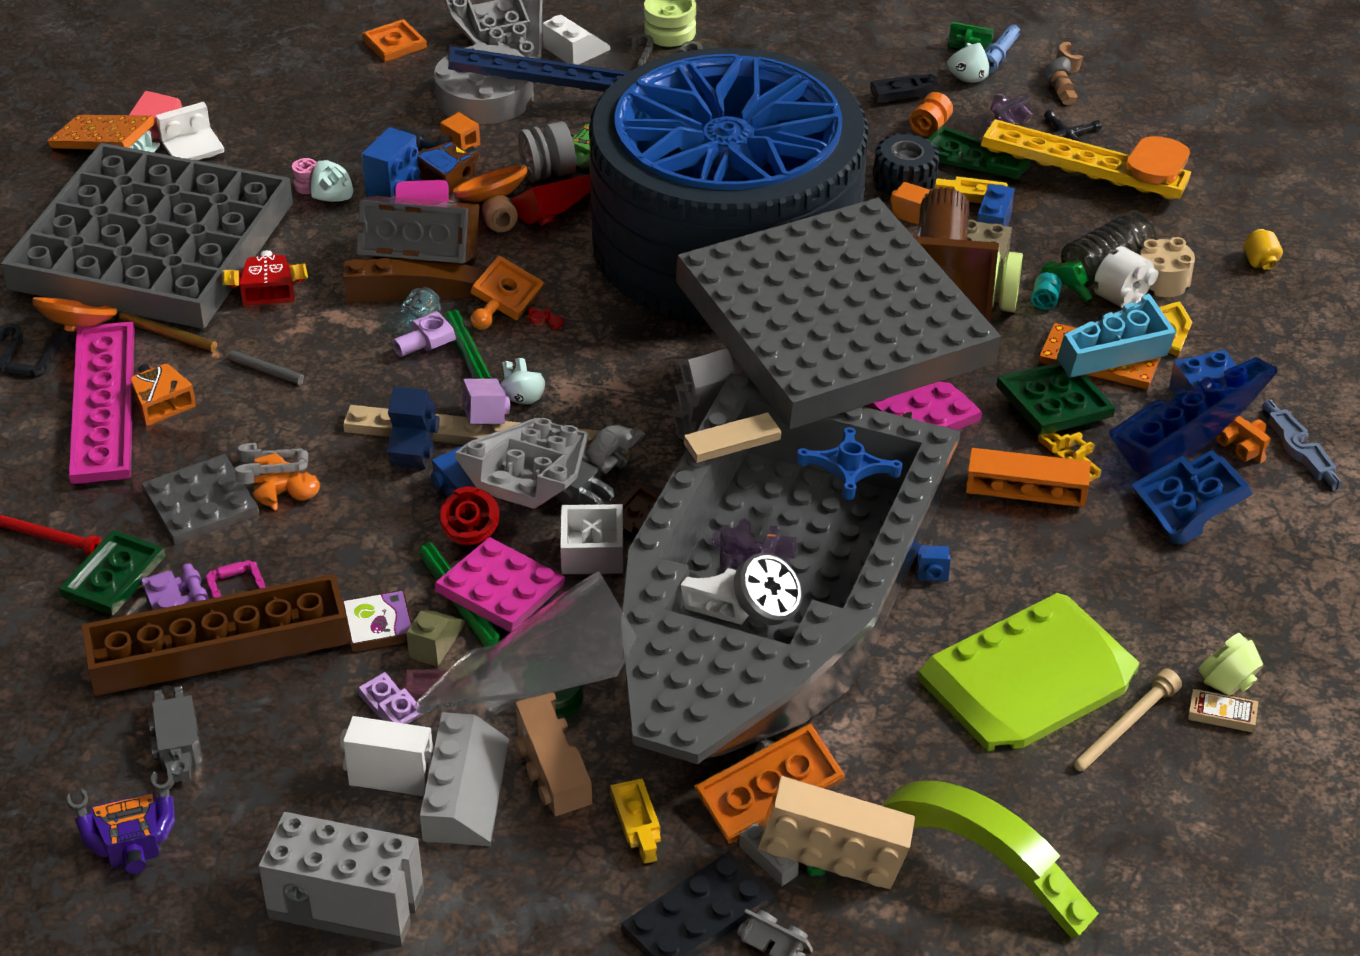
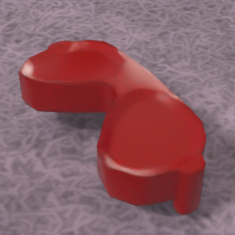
[529,308,564,330]

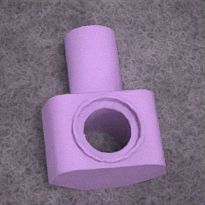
[392,311,456,357]

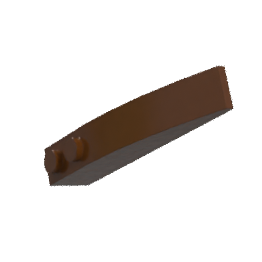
[343,258,509,303]

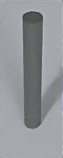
[227,350,304,385]

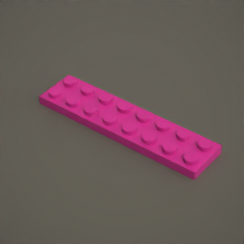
[69,322,135,484]

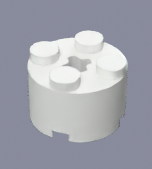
[1094,246,1159,309]

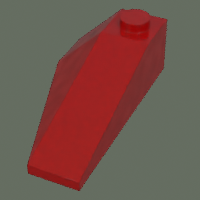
[511,174,591,226]

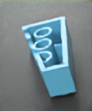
[1057,294,1176,378]

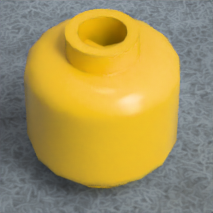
[1243,229,1283,270]

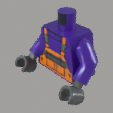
[67,770,175,874]

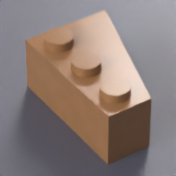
[514,690,592,816]

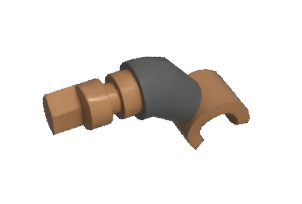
[1045,42,1083,105]

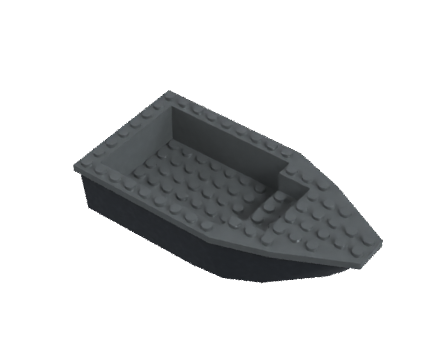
[621,373,960,764]

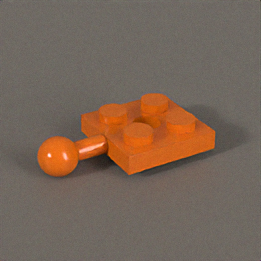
[470,255,545,330]

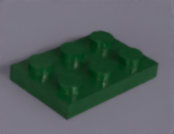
[59,530,166,616]

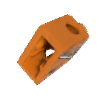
[130,364,196,426]

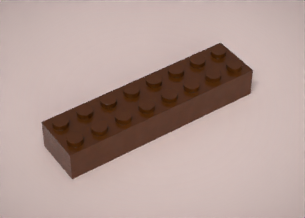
[82,574,350,696]

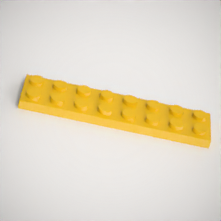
[981,119,1191,200]

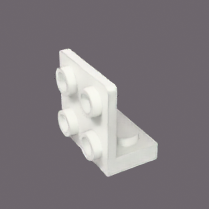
[156,102,224,160]

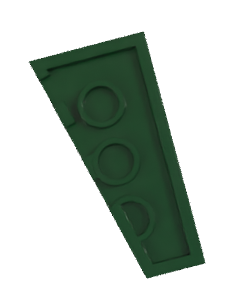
[928,125,1031,179]

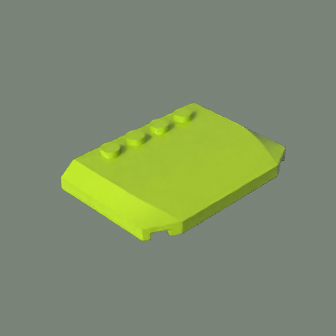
[918,593,1139,751]

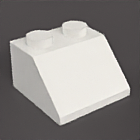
[542,14,610,65]

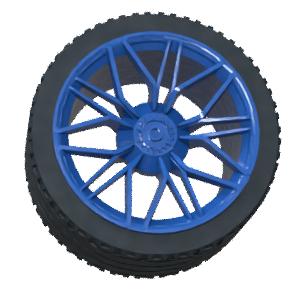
[589,48,868,324]

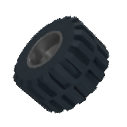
[873,134,939,193]

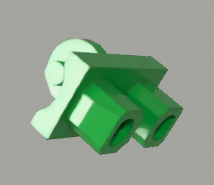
[947,22,994,50]

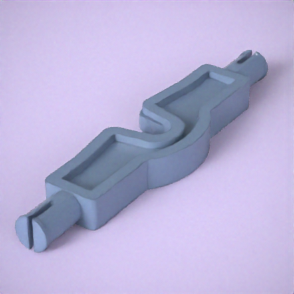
[1262,400,1343,491]

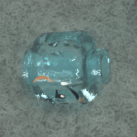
[400,287,441,327]

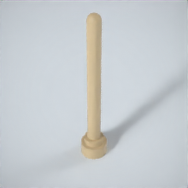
[1074,668,1182,771]

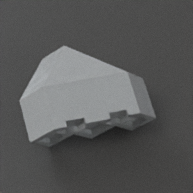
[672,347,749,440]

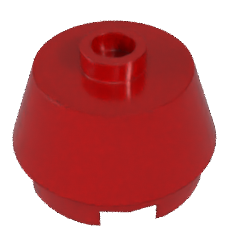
[439,486,499,545]

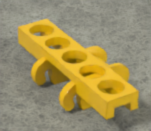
[1038,432,1101,482]

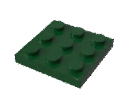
[996,362,1116,435]

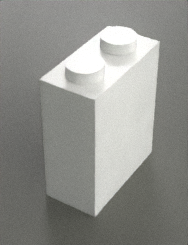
[340,716,433,796]

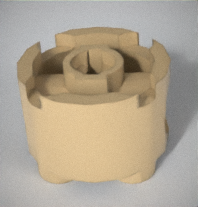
[1140,237,1195,298]

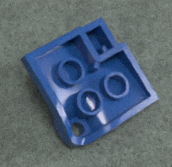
[1131,450,1253,544]

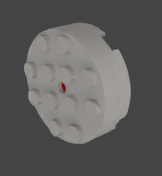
[434,43,534,125]

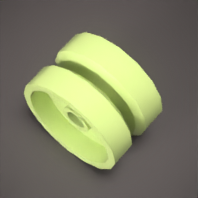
[644,0,696,47]
[992,251,1023,313]

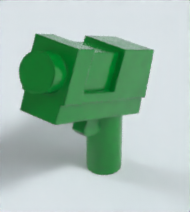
[1040,261,1093,303]

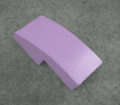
[358,672,424,724]

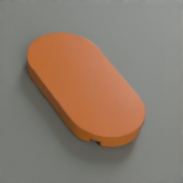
[1126,136,1190,184]

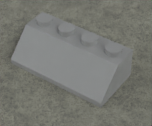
[420,712,509,846]

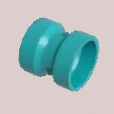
[1031,272,1062,310]

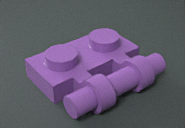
[141,563,209,610]

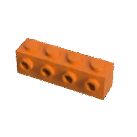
[966,448,1091,507]

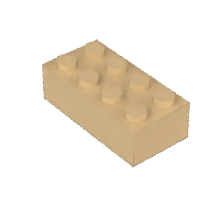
[758,776,915,890]

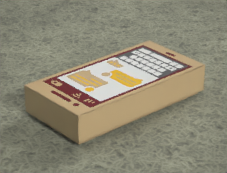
[1188,689,1258,733]

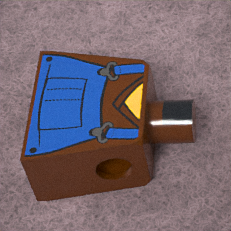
[418,142,480,195]

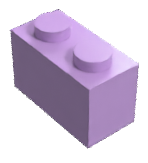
[462,379,510,424]

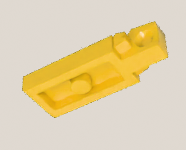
[935,176,1008,204]
[610,778,661,864]

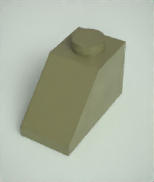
[407,611,465,667]

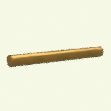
[119,311,217,352]

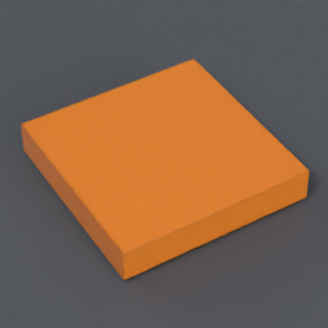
[362,19,427,62]

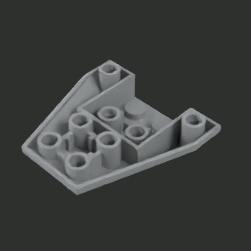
[445,0,542,59]
[455,418,588,508]

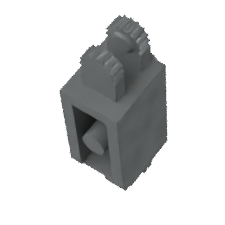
[553,461,615,505]
[148,686,202,783]

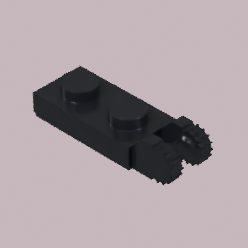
[870,74,942,103]

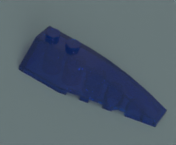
[1109,357,1278,477]

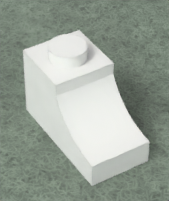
[681,568,749,625]

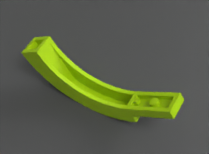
[881,780,1099,939]

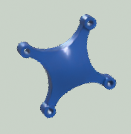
[796,427,903,500]

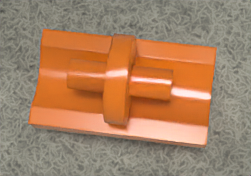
[1215,411,1271,463]

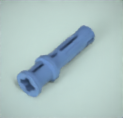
[985,24,1020,74]

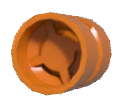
[909,92,953,138]

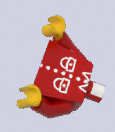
[222,250,308,306]

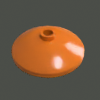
[453,164,528,203]
[32,297,117,332]

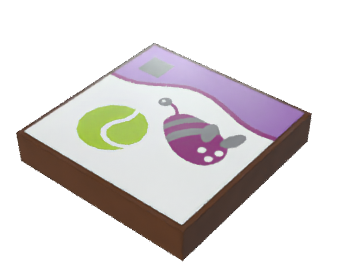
[342,590,412,652]

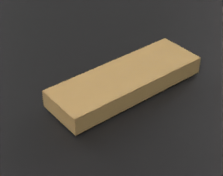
[684,412,781,463]

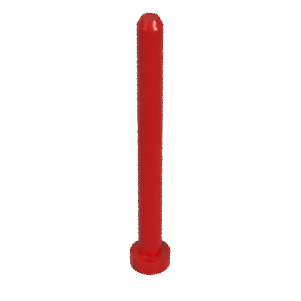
[0,515,102,556]

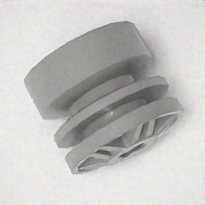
[518,121,576,183]

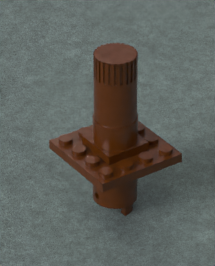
[913,187,999,323]

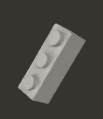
[739,823,798,886]

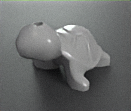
[582,425,645,474]

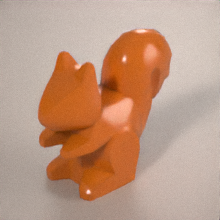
[253,453,320,511]

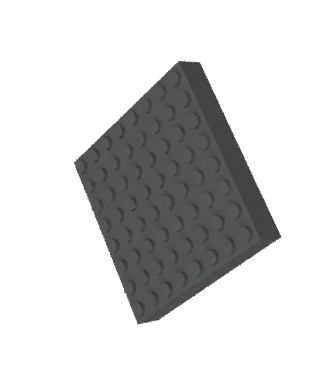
[1,143,293,329]
[676,197,1002,430]

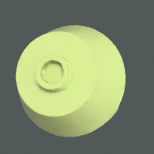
[1198,633,1264,696]

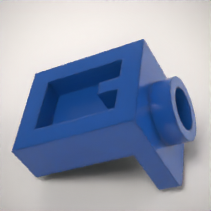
[917,545,951,581]

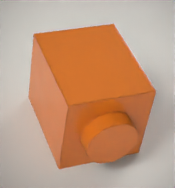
[440,112,481,150]
[890,182,930,225]

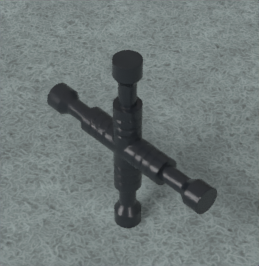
[1044,110,1102,142]

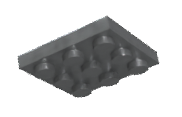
[142,454,259,545]

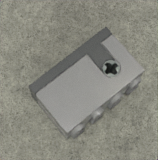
[258,812,424,946]

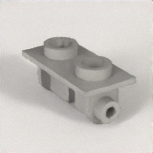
[737,909,813,956]

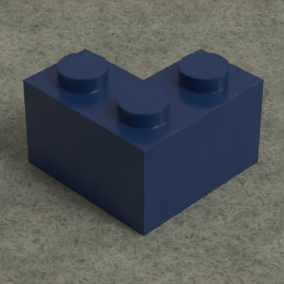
[387,387,440,469]

